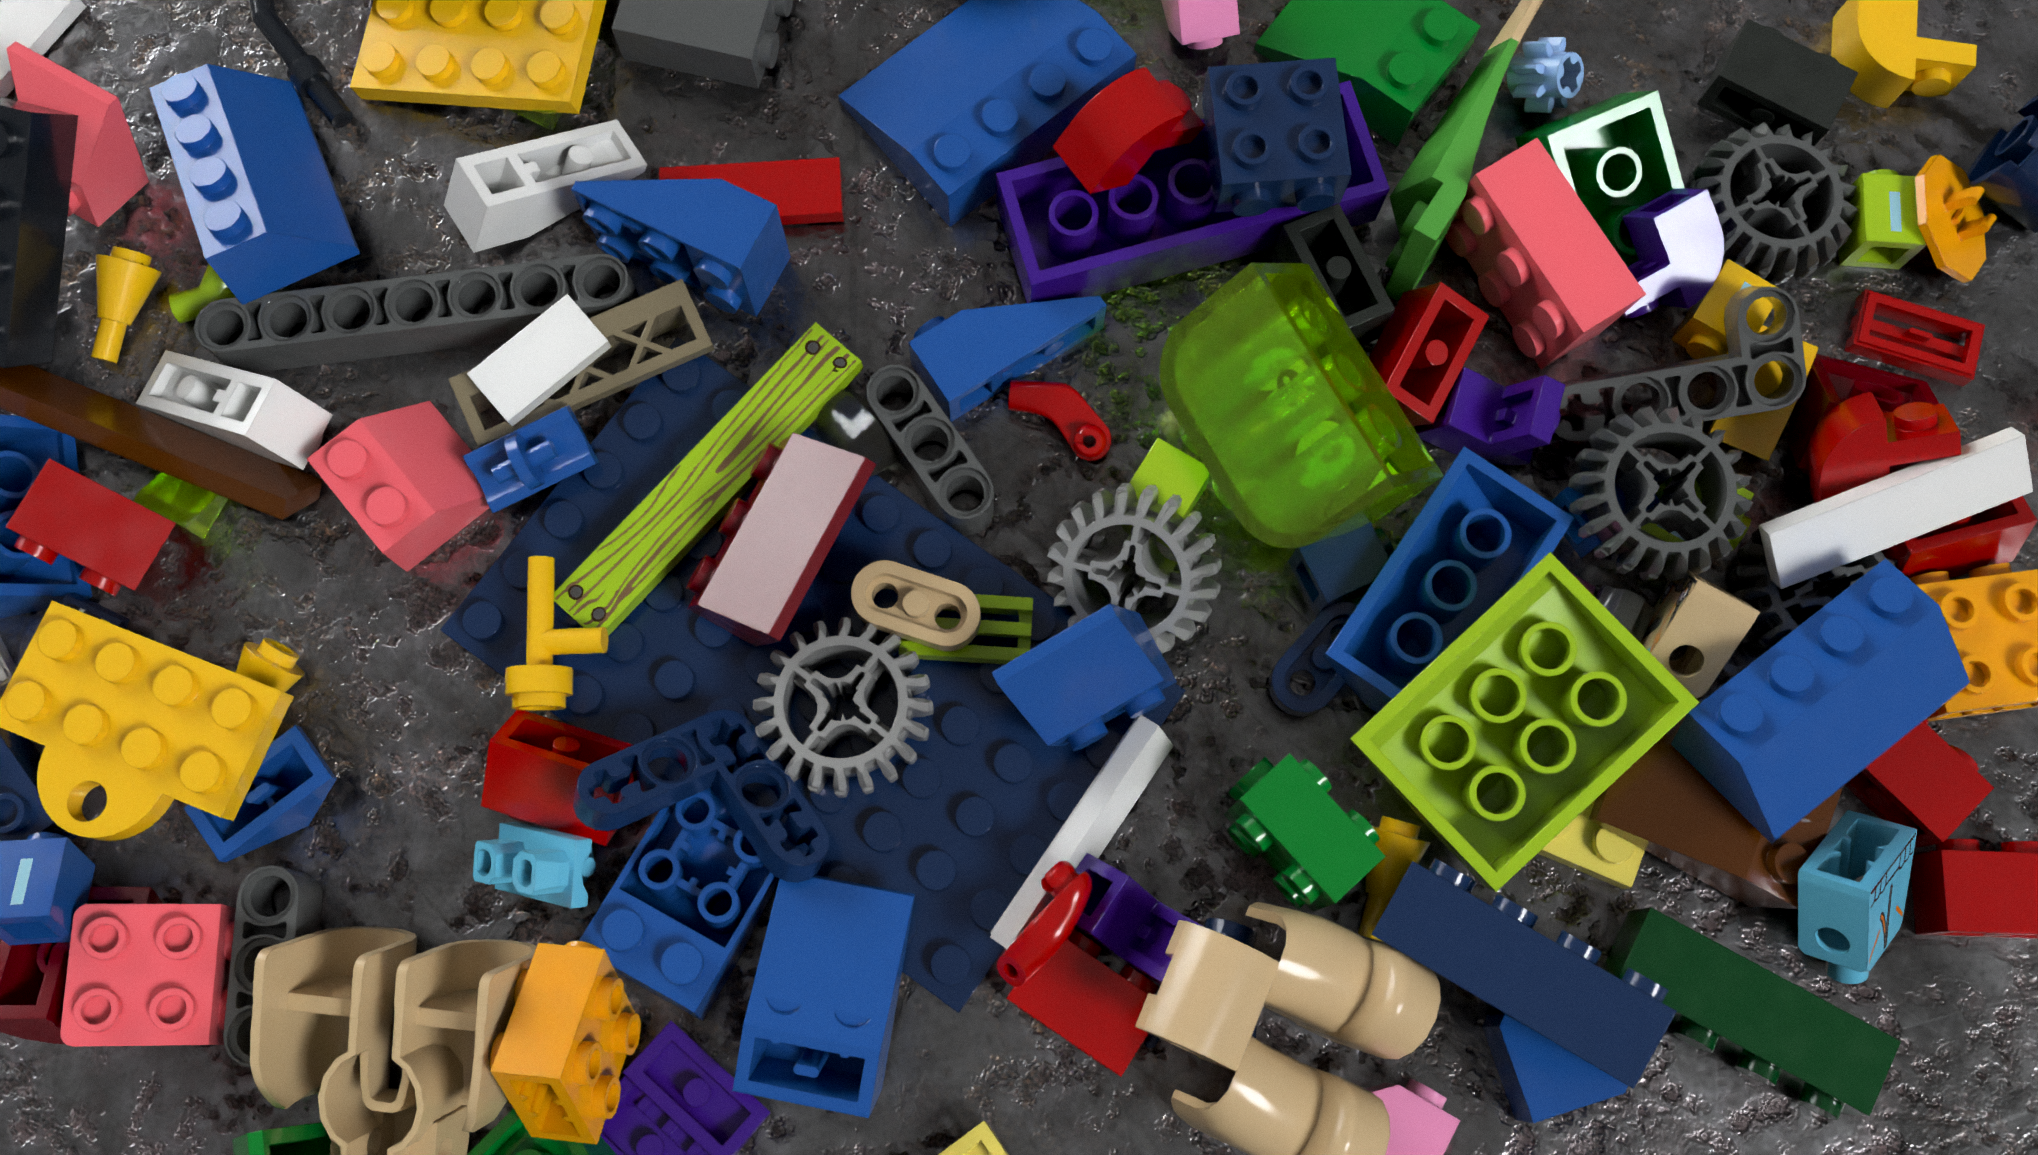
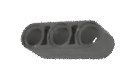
[867,365,994,536]
[223,865,323,1068]

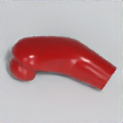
[1008,380,1111,461]
[997,861,1092,987]

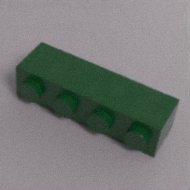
[1602,907,1901,1120]

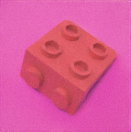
[60,904,236,1047]

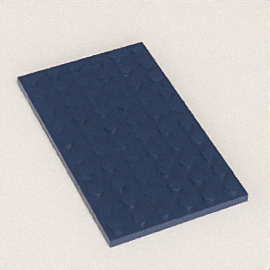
[440,337,1186,1013]

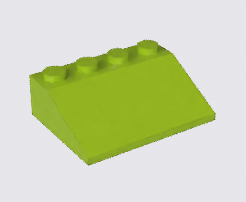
[1350,552,1699,892]

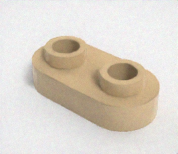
[851,560,981,651]

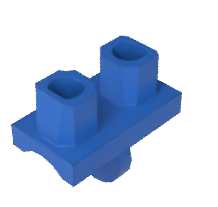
[463,405,599,513]

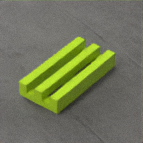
[899,594,1033,664]

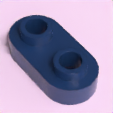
[1269,602,1357,717]

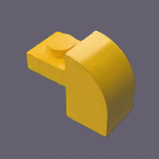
[1831,0,1977,109]

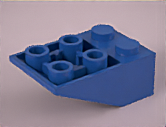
[571,179,791,317]
[579,771,795,1021]
[732,875,915,1118]

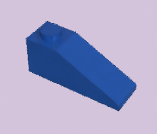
[908,296,1107,422]

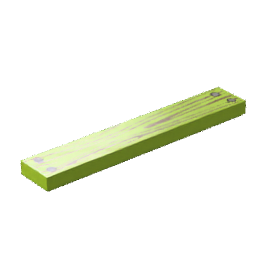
[554,322,863,636]

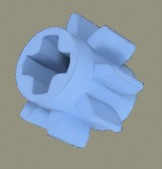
[1507,37,1584,113]

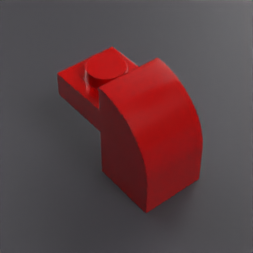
[1052,67,1205,194]
[1808,392,1961,503]

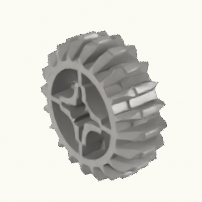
[1046,483,1222,654]
[753,617,934,798]

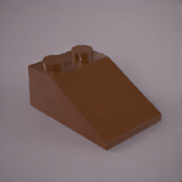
[1588,717,1843,909]

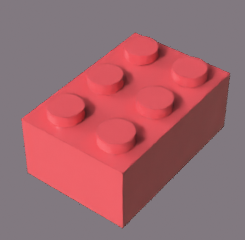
[1445,137,1646,370]

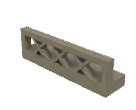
[448,279,715,448]

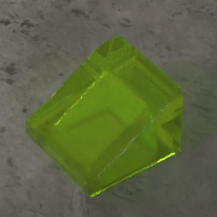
[132,472,228,539]

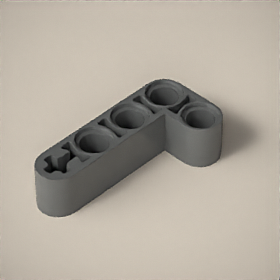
[1555,286,1807,441]

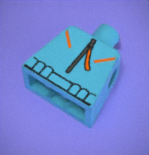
[1798,810,1917,984]

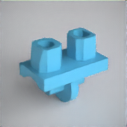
[473,822,596,909]

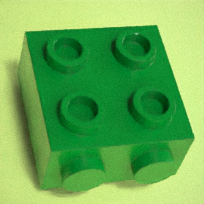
[1223,753,1386,912]

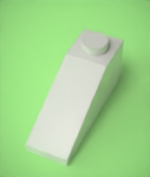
[444,119,648,253]
[135,350,333,470]

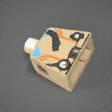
[1640,570,1760,700]

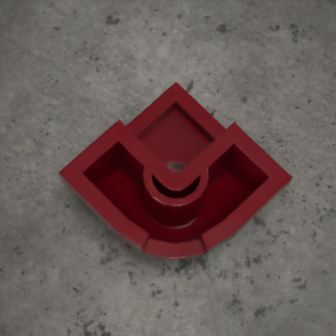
[0,887,163,1044]

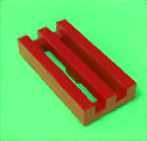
[1844,289,1985,387]

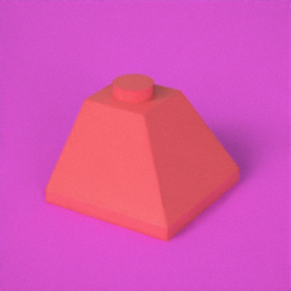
[6,41,149,227]

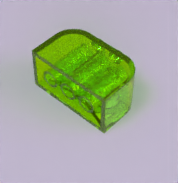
[1160,262,1444,548]

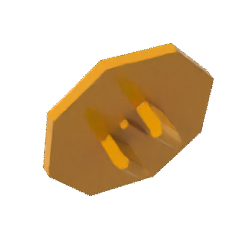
[1915,154,1997,283]

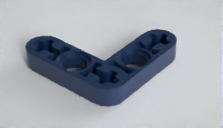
[573,709,829,883]

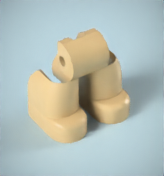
[1135,902,1441,1155]
[250,926,537,1155]

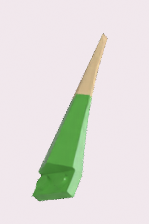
[1385,0,1543,302]

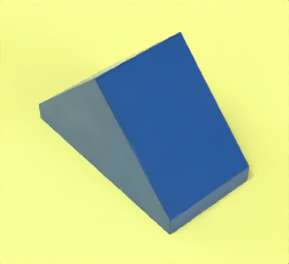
[183,725,337,862]
[1482,1014,1628,1123]

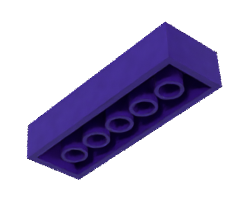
[996,80,1390,303]

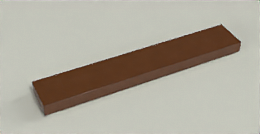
[0,365,322,520]

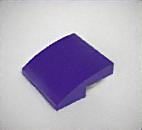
[600,1021,771,1155]

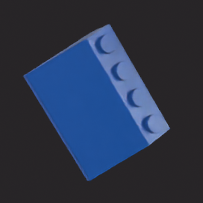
[838,0,1137,227]

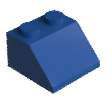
[991,604,1177,751]

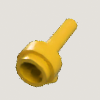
[505,556,609,711]

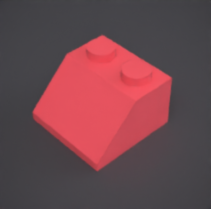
[306,401,490,572]

